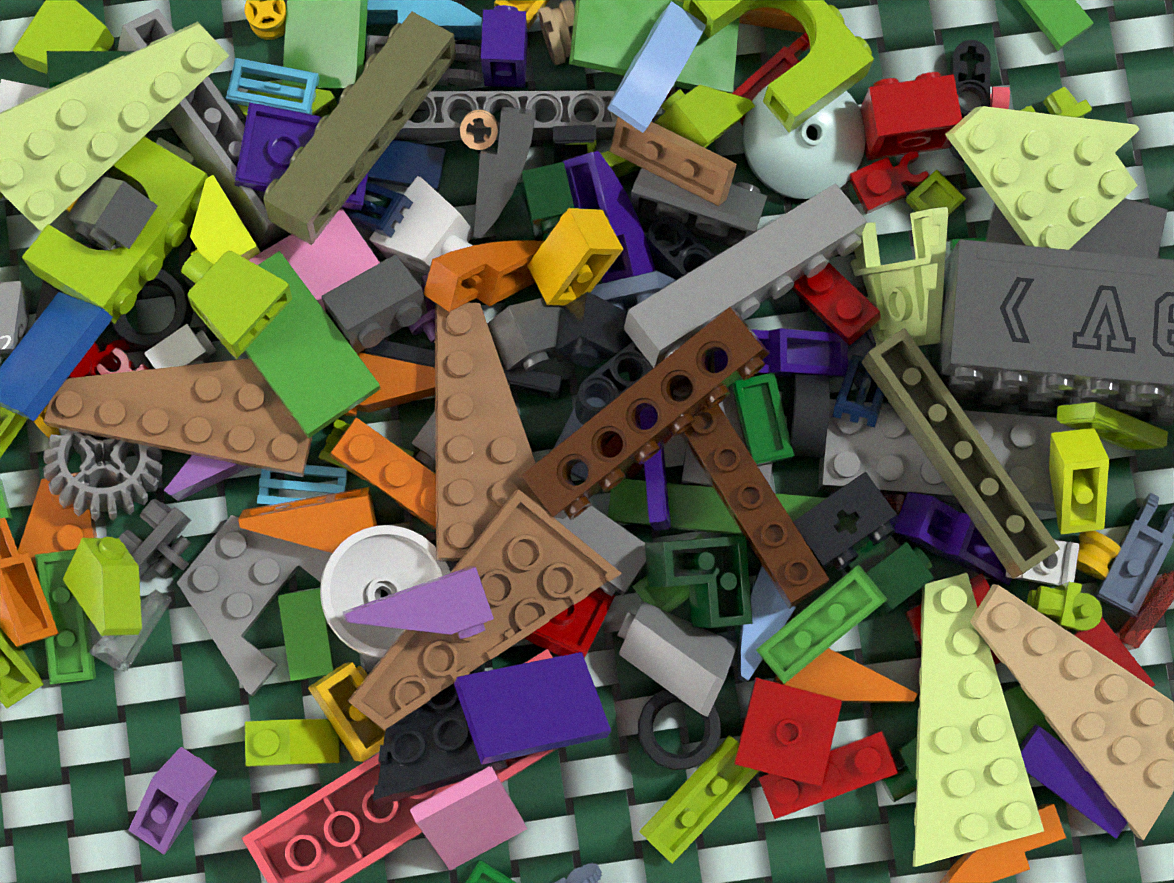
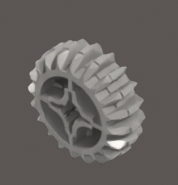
[43,428,162,522]

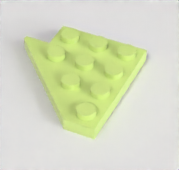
[945,106,1140,250]

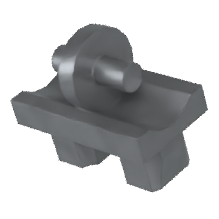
[119,499,192,579]

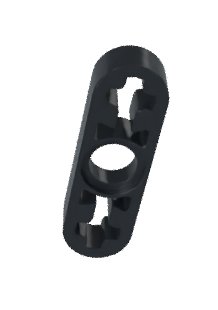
[949,40,991,162]

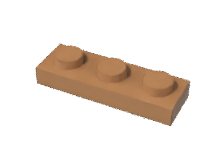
[610,117,737,206]

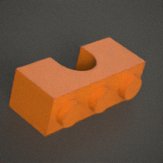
[329,417,436,530]

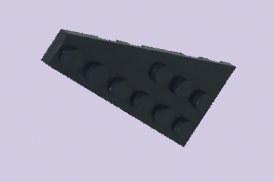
[373,531,507,806]

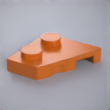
[18,472,97,569]

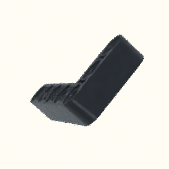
[575,216,715,425]

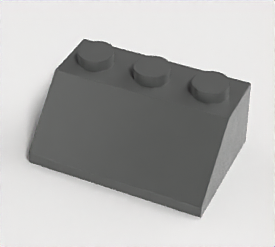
[631,168,767,247]

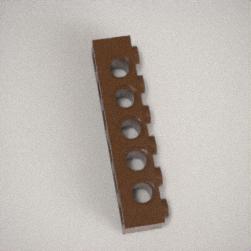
[521,307,770,520]
[673,378,829,609]

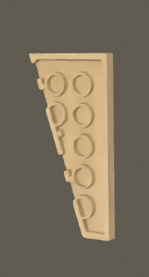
[970,584,1174,840]

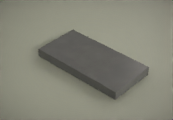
[985,198,1168,258]

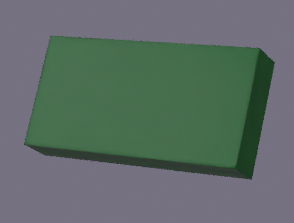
[731,373,794,466]

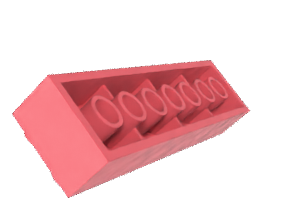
[242,649,558,883]

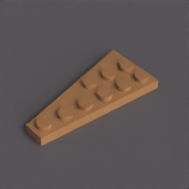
[435,303,551,561]
[44,358,312,477]
[348,489,622,730]

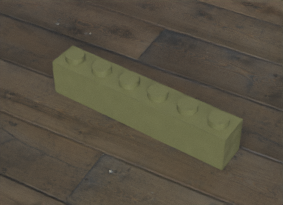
[263,11,456,245]
[861,328,1060,579]

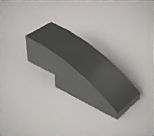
[473,107,536,238]

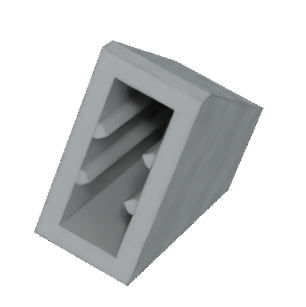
[617,601,737,717]

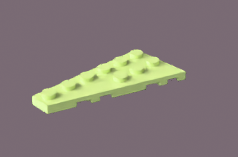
[0,22,229,232]
[913,573,1044,867]

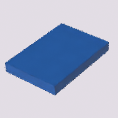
[0,292,113,421]

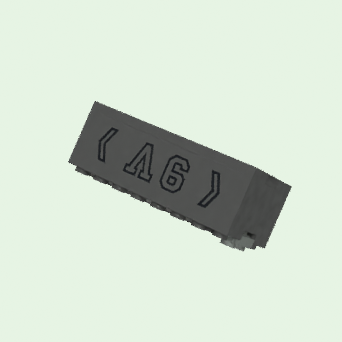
[926,239,1174,426]

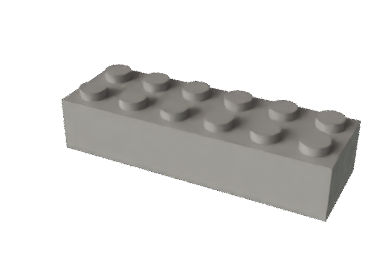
[817,399,1076,512]

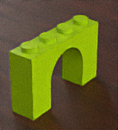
[683,0,874,133]
[22,136,208,324]

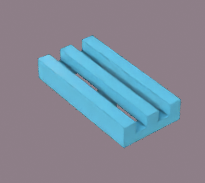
[226,58,320,115]
[257,465,348,506]

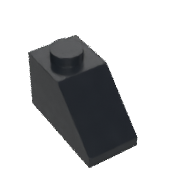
[555,292,633,368]

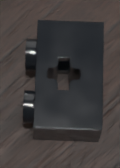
[793,471,898,571]

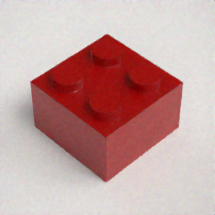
[860,72,962,161]

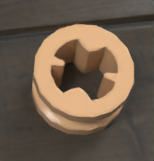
[460,109,499,150]

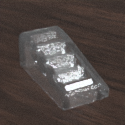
[89,589,172,672]

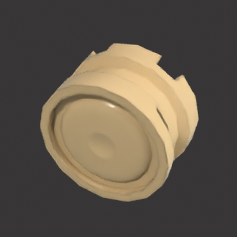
[538,0,575,65]

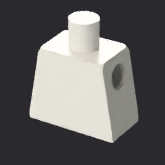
[369,176,474,274]

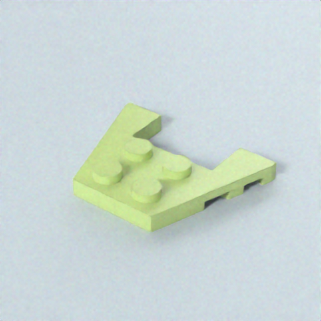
[850,207,948,346]

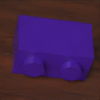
[481,5,528,88]

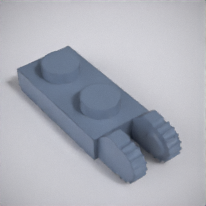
[1094,493,1174,617]

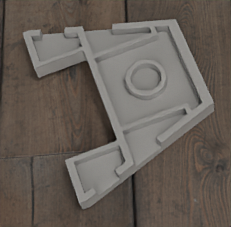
[177,515,332,696]

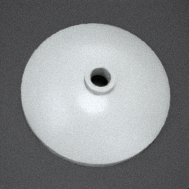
[320,525,450,658]

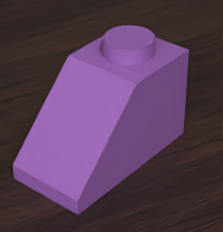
[129,747,217,854]

